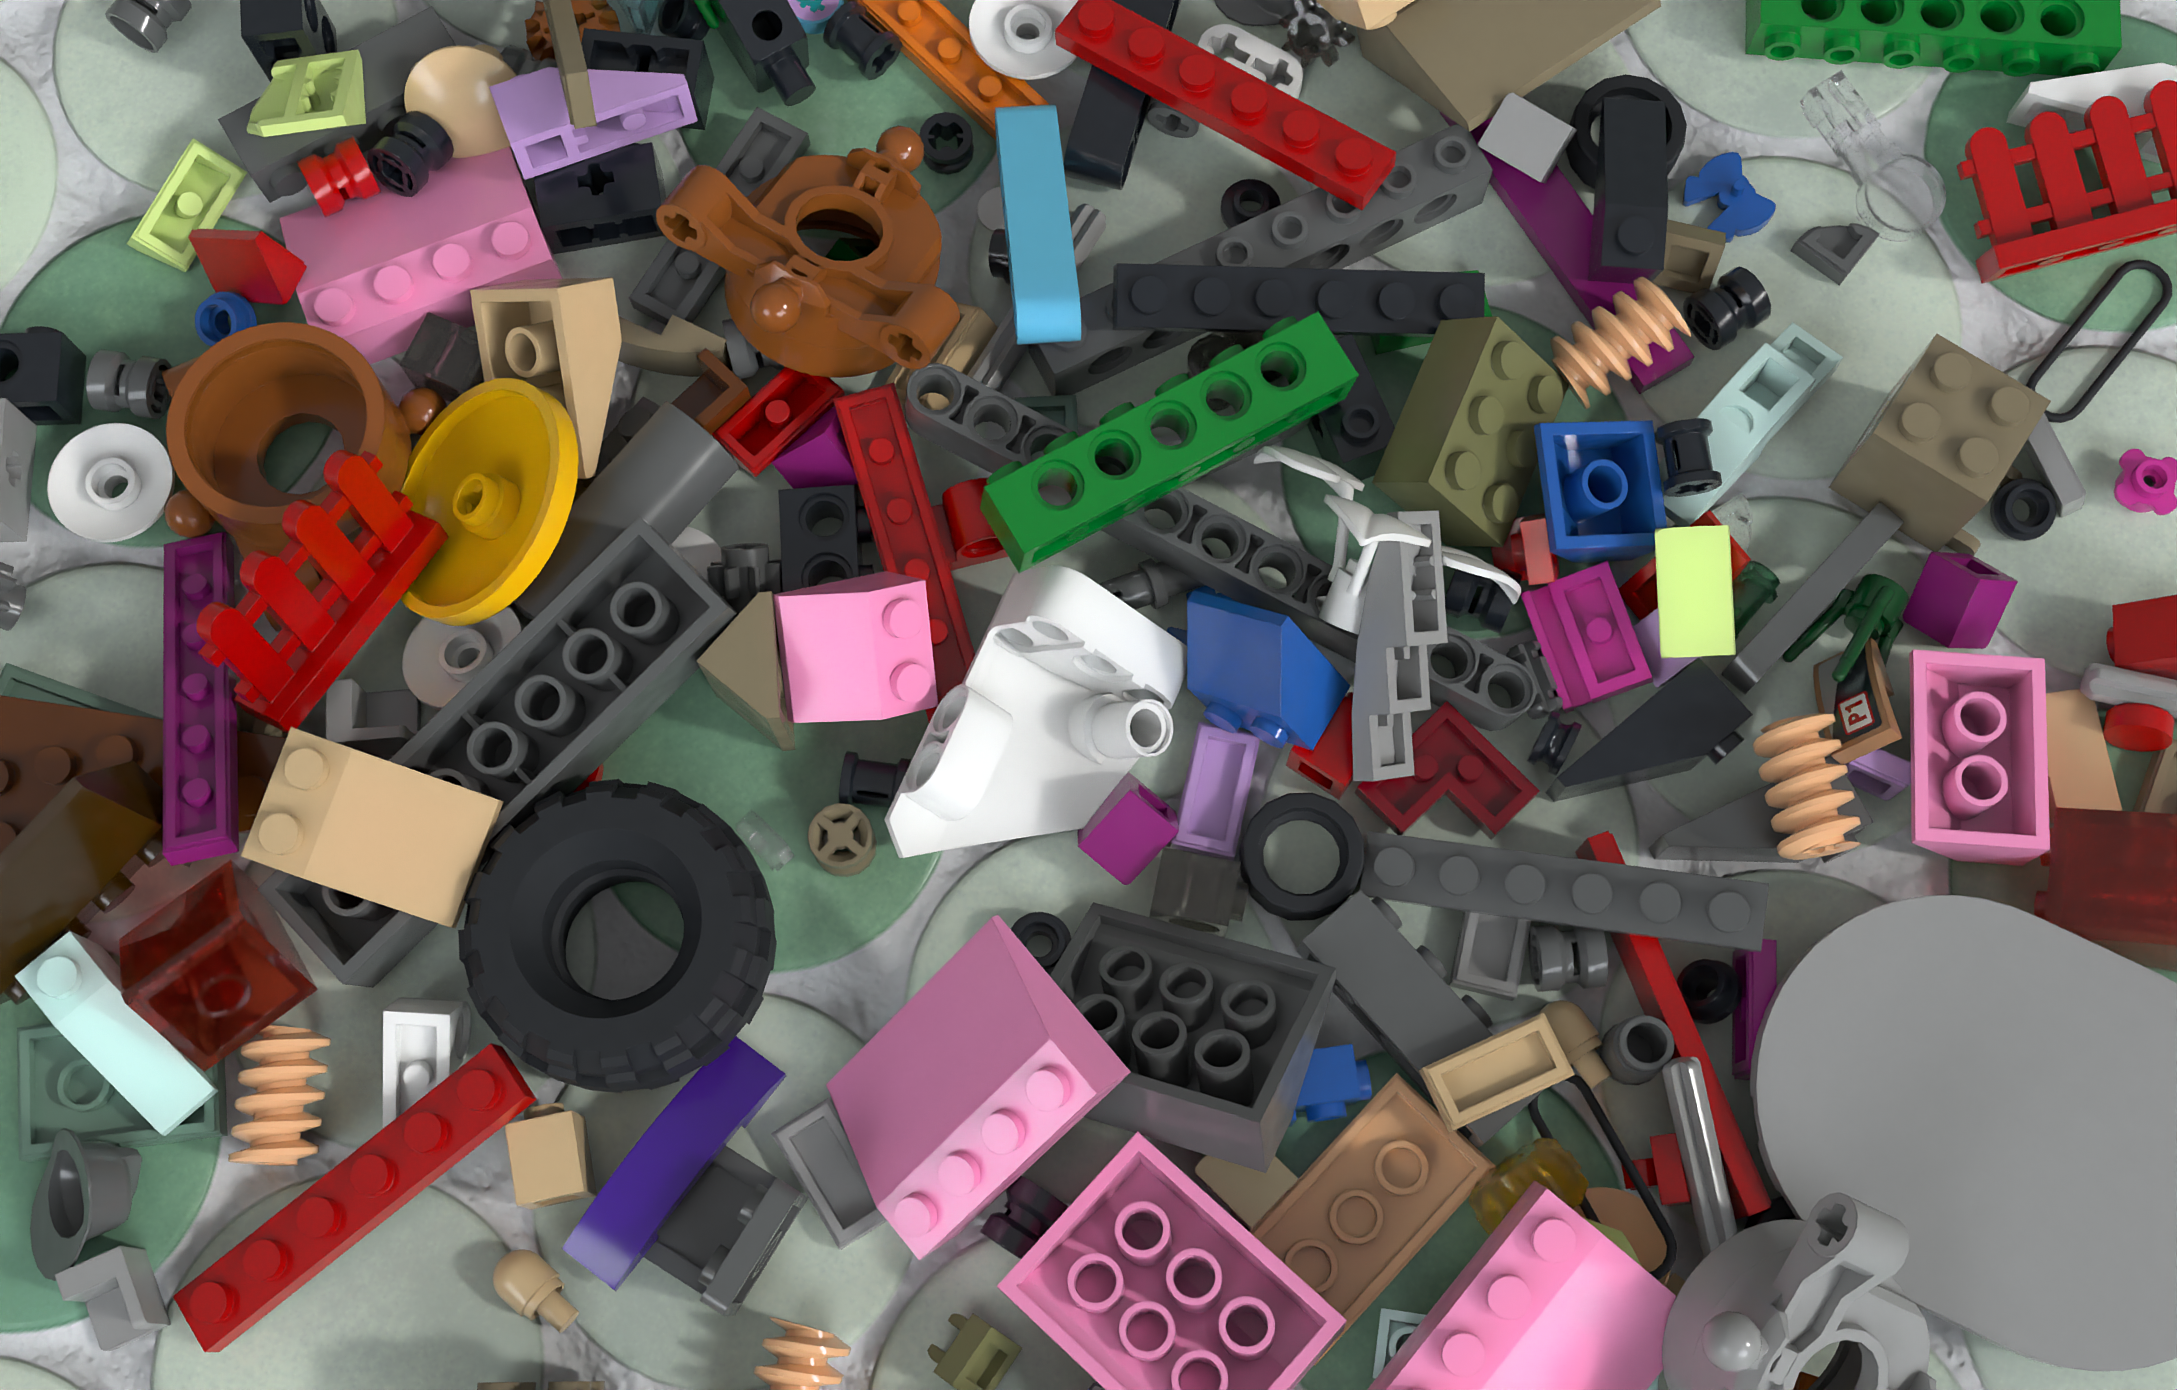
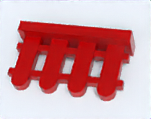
[1956,80,2177,284]
[196,450,449,733]

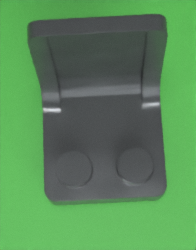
[644,1146,809,1316]

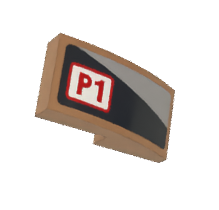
[1813,638,1902,765]

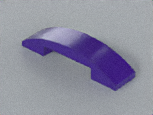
[562,1036,786,1291]

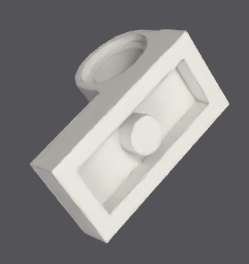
[383,997,472,1128]

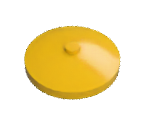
[400,378,579,626]

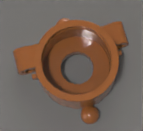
[656,125,960,378]
[162,322,447,632]

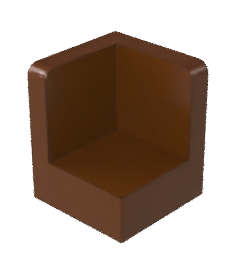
[671,348,751,437]

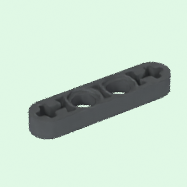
[1721,502,1904,695]

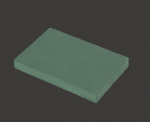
[17,1002,228,1162]

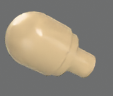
[1538,1000,1613,1089]
[493,1249,579,1333]

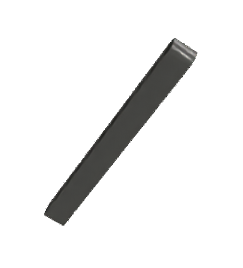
[905,363,1537,731]

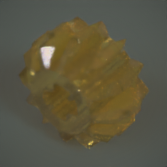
[1468,1138,1589,1235]

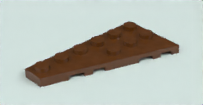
[0,695,354,854]

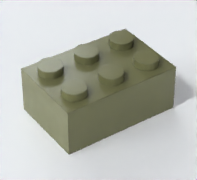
[1372,316,1569,547]

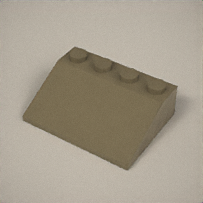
[1356,0,1661,132]

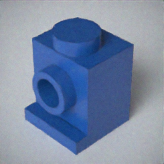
[1288,1044,1372,1127]

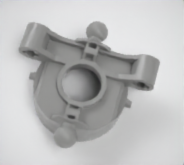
[1662,1192,1936,1390]

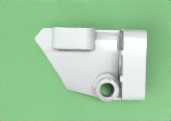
[884,565,1187,858]

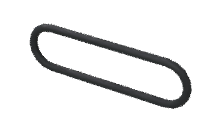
[2026,260,2172,423]
[1528,1074,1677,1280]

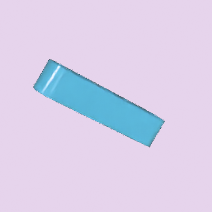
[995,104,1081,345]

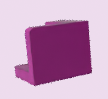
[771,407,858,489]
[1902,552,2018,649]
[1078,772,1179,885]

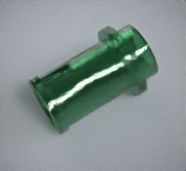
[1732,561,1780,641]

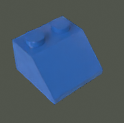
[1534,420,1667,563]
[1187,590,1351,751]

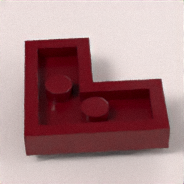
[1354,701,1540,840]

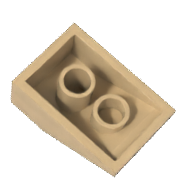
[470,277,622,479]
[241,727,504,928]

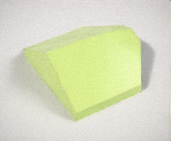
[247,49,366,137]

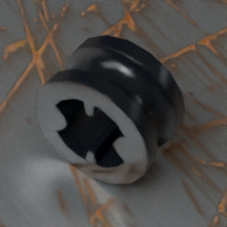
[919,112,974,175]
[1527,710,1582,776]

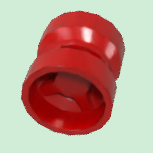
[296,136,381,218]

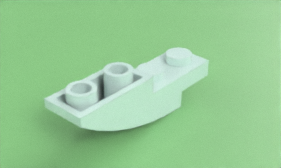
[1659,322,1843,527]

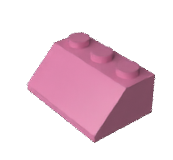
[1909,649,2050,866]

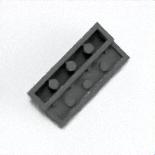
[510,396,740,621]

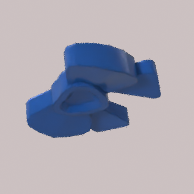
[1682,152,1776,243]

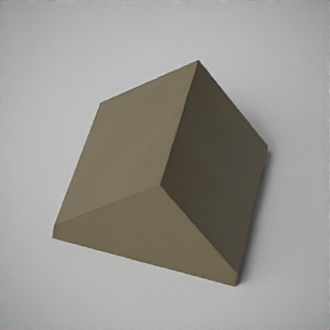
[697,591,795,751]

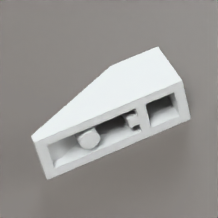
[2007,63,2177,164]

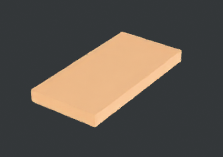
[1250,1073,1496,1366]

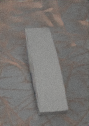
[1352,510,1448,781]

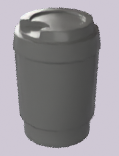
[1599,1015,1674,1085]

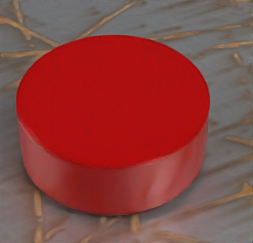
[2103,703,2175,752]

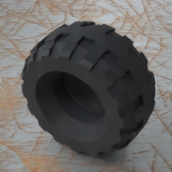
[458,779,777,1093]

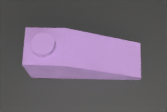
[489,67,698,180]

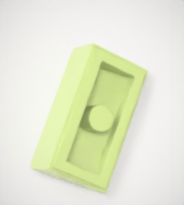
[127,138,247,272]
[1655,525,1736,658]

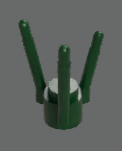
[1783,574,1909,682]

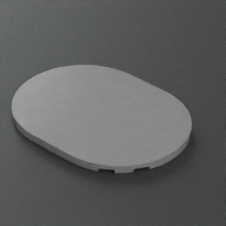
[1750,895,2177,1371]

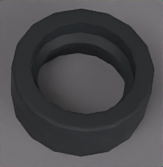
[1566,74,1687,189]
[1239,793,1365,921]

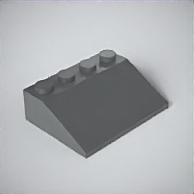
[1050,902,1337,1173]

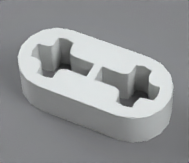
[1198,24,1303,99]

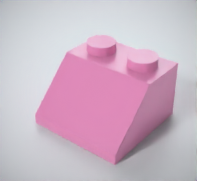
[773,571,938,723]

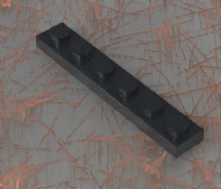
[1113,263,1485,337]

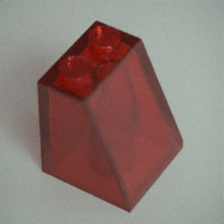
[2034,807,2177,972]
[119,860,318,1072]

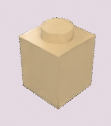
[505,1103,597,1210]

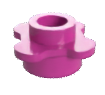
[2114,449,2177,515]

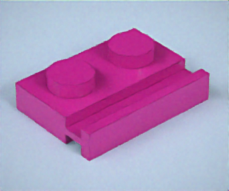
[1521,561,1653,714]

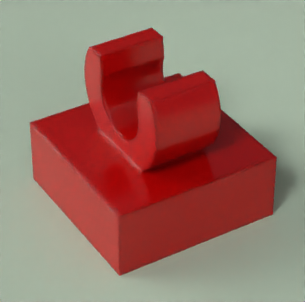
[1621,1133,1691,1207]

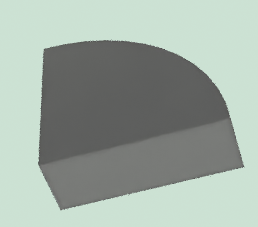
[1790,223,1880,286]

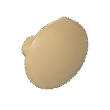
[404,44,517,158]

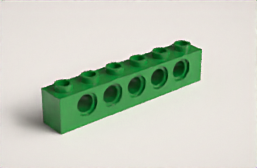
[1745,0,2122,77]
[980,311,1359,574]

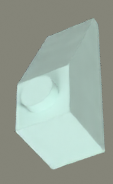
[15,931,219,1136]

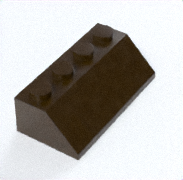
[0,760,165,1005]

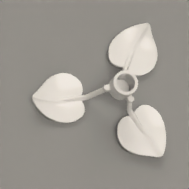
[1254,446,1521,635]

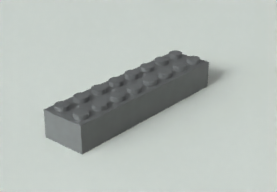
[257,516,739,988]

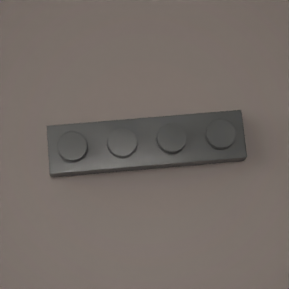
[629,107,811,325]

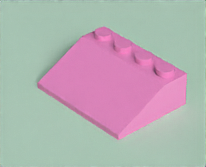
[279,147,563,365]
[826,915,1131,1260]
[997,1131,1347,1390]
[1367,1180,1677,1390]

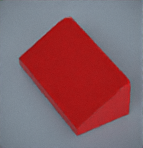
[188,228,307,305]
[712,367,845,478]

